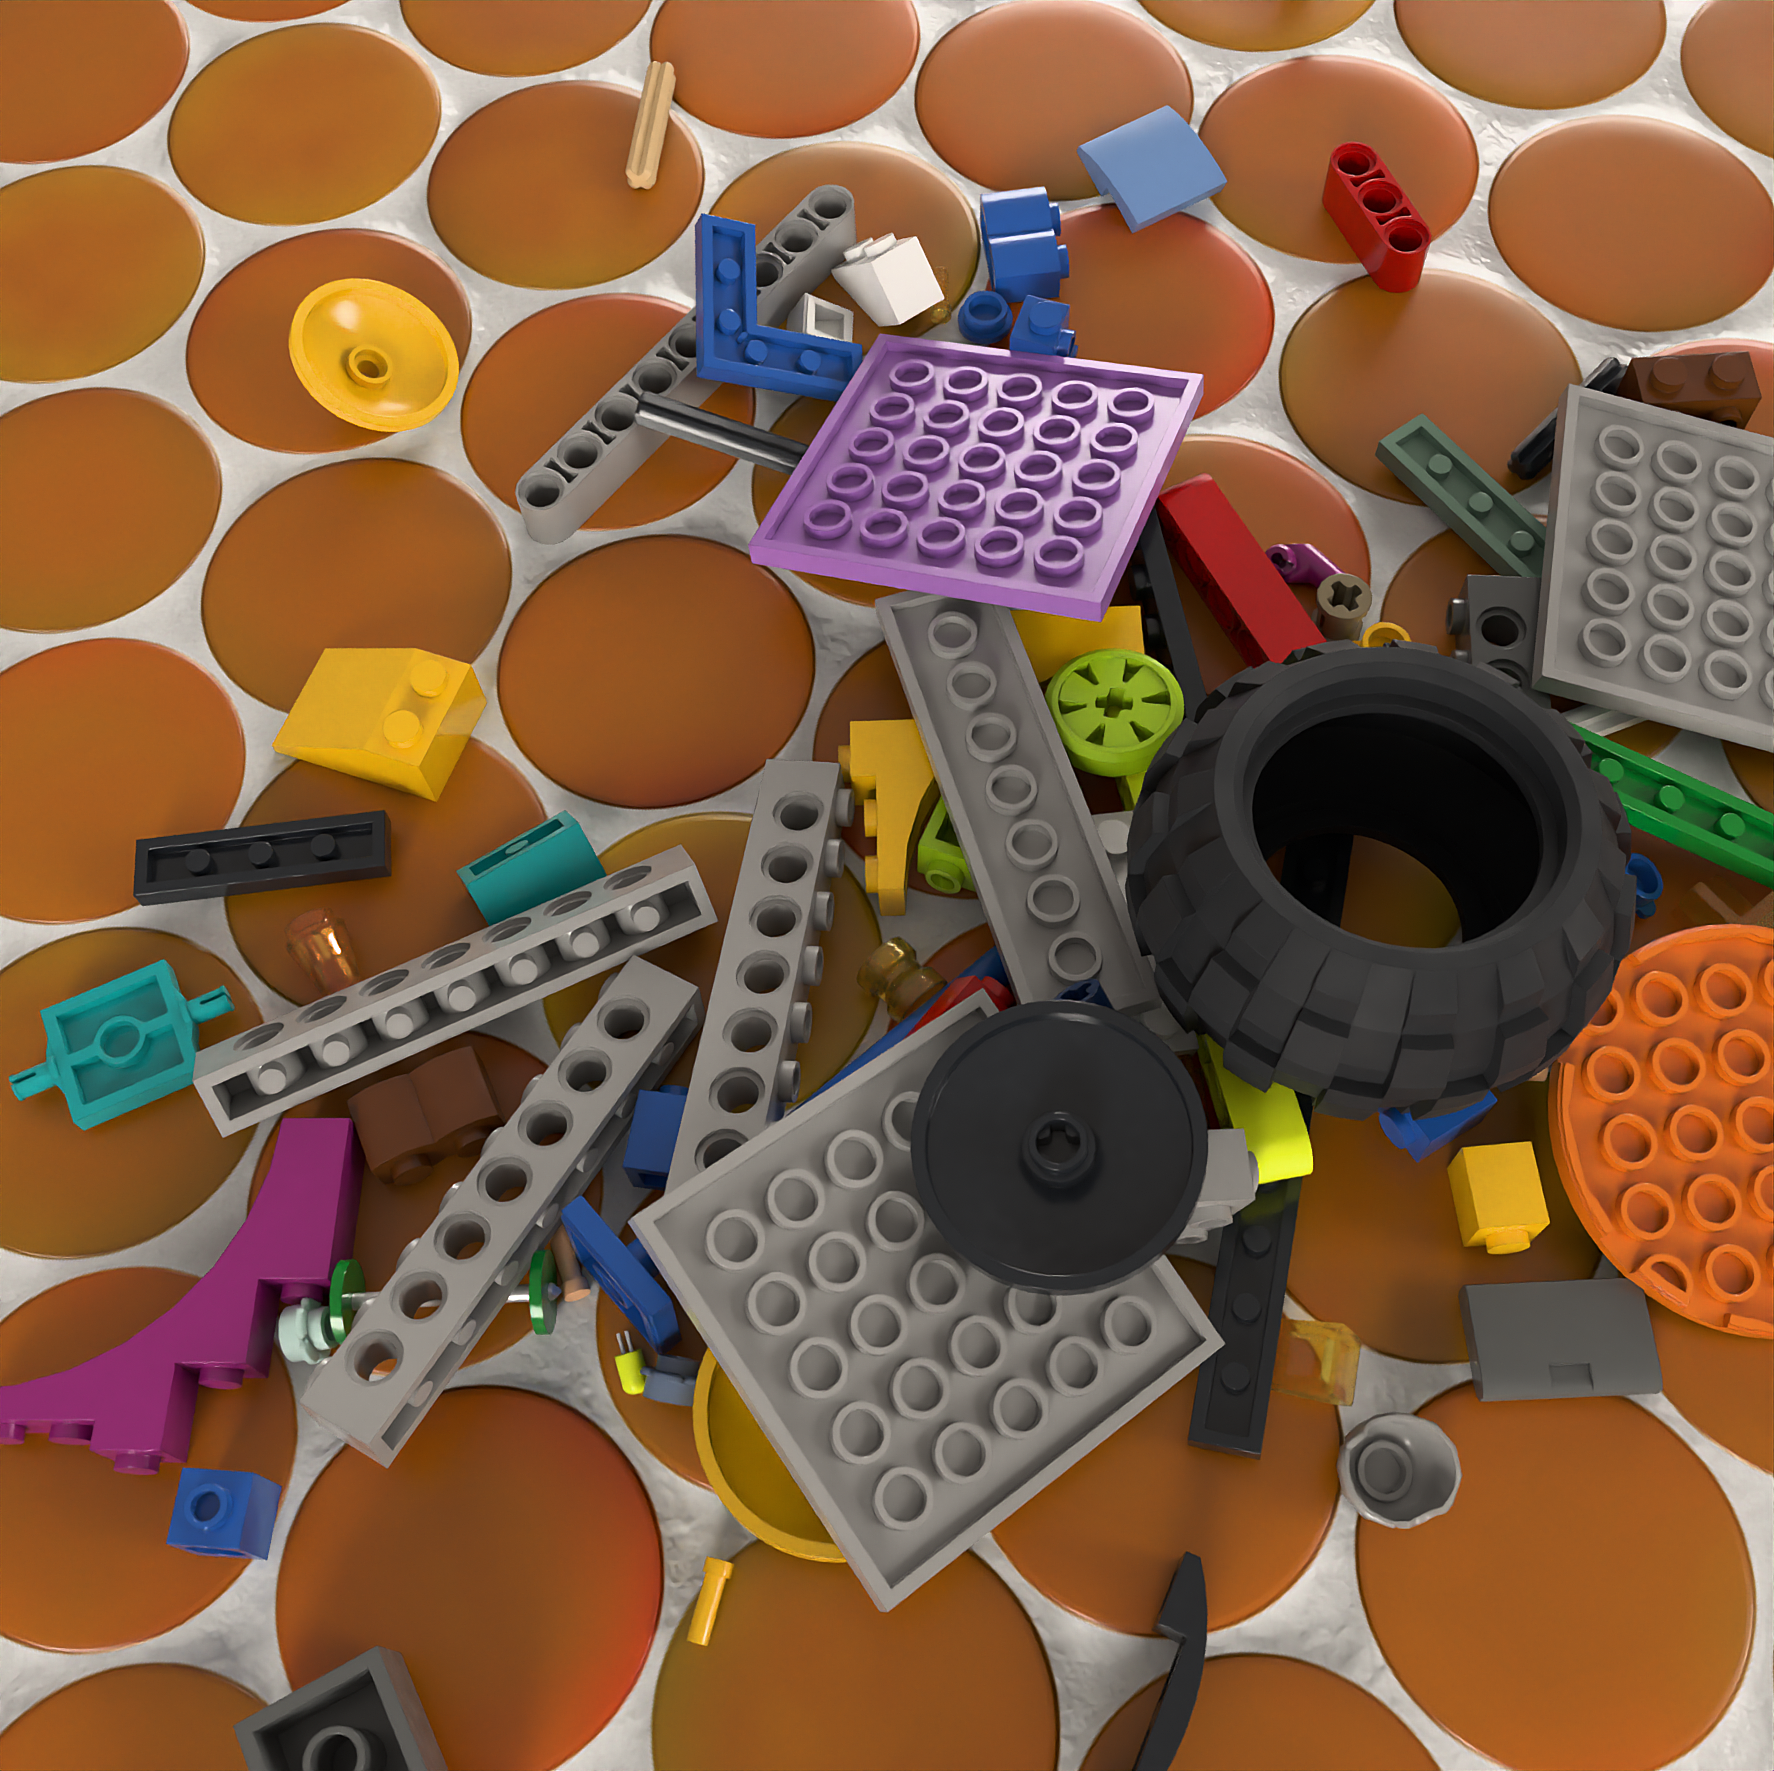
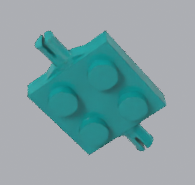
[9,959,235,1130]

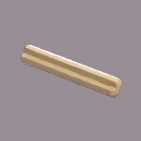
[625,61,676,190]

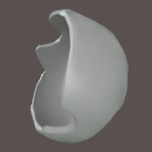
[1336,1412,1463,1529]

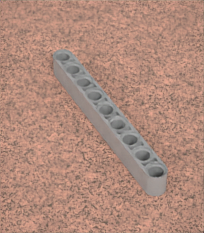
[515,184,857,545]

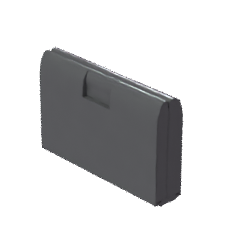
[1458,1278,1663,1402]

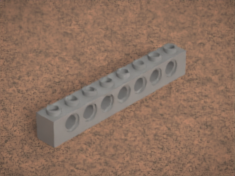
[664,759,855,1196]
[192,844,718,1138]
[298,955,706,1468]

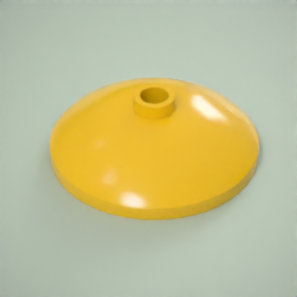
[289,279,459,432]

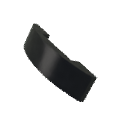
[1131,1551,1207,1771]

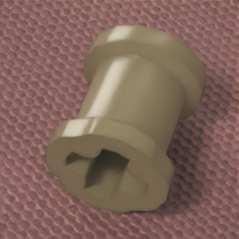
[1311,573,1372,642]

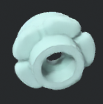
[278,1297,338,1365]

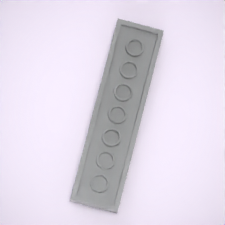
[875,590,1163,1017]

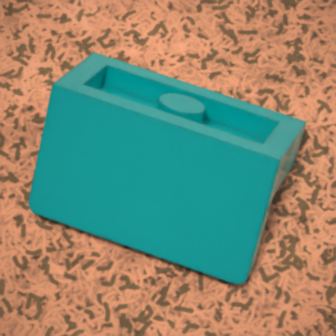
[456,810,607,926]

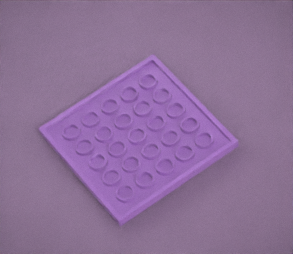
[748,334,1204,622]

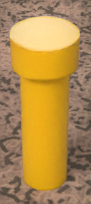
[686,1556,734,1646]

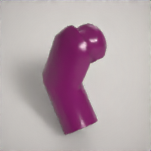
[1265,543,1346,589]

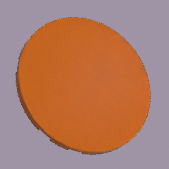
[1547,924,1774,1339]

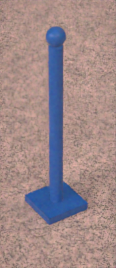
[561,945,1010,1354]

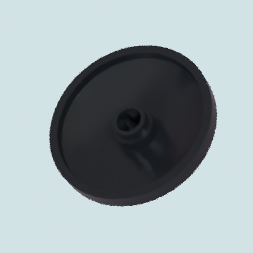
[910,1000,1208,1296]

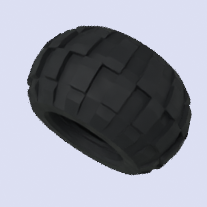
[1124,639,1637,1121]

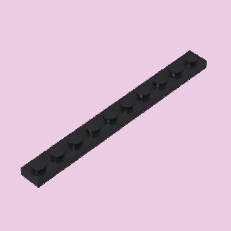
[1188,833,1354,1460]

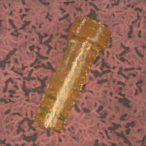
[930,266,952,324]

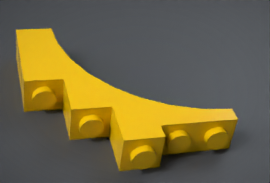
[838,606,1144,916]

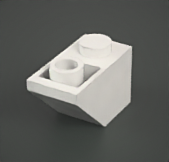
[831,233,945,327]

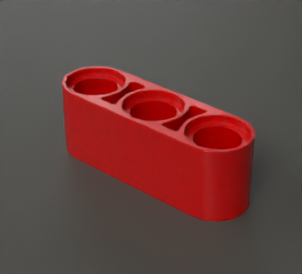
[1322,141,1432,293]

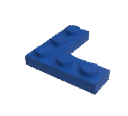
[695,213,863,402]

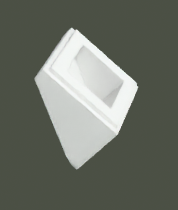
[786,293,853,343]

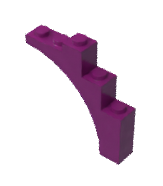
[0,1118,366,1475]

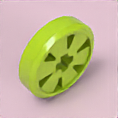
[1045,648,1184,777]

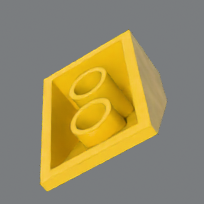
[272,648,487,802]

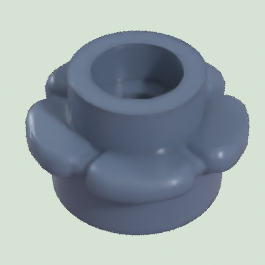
[640,1354,700,1406]

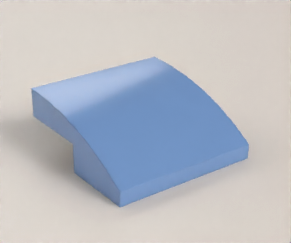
[1076,105,1228,234]

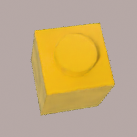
[1447,1141,1550,1255]

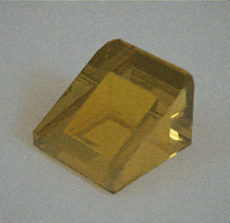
[1271,1319,1361,1406]

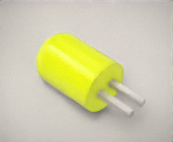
[614,1330,647,1395]

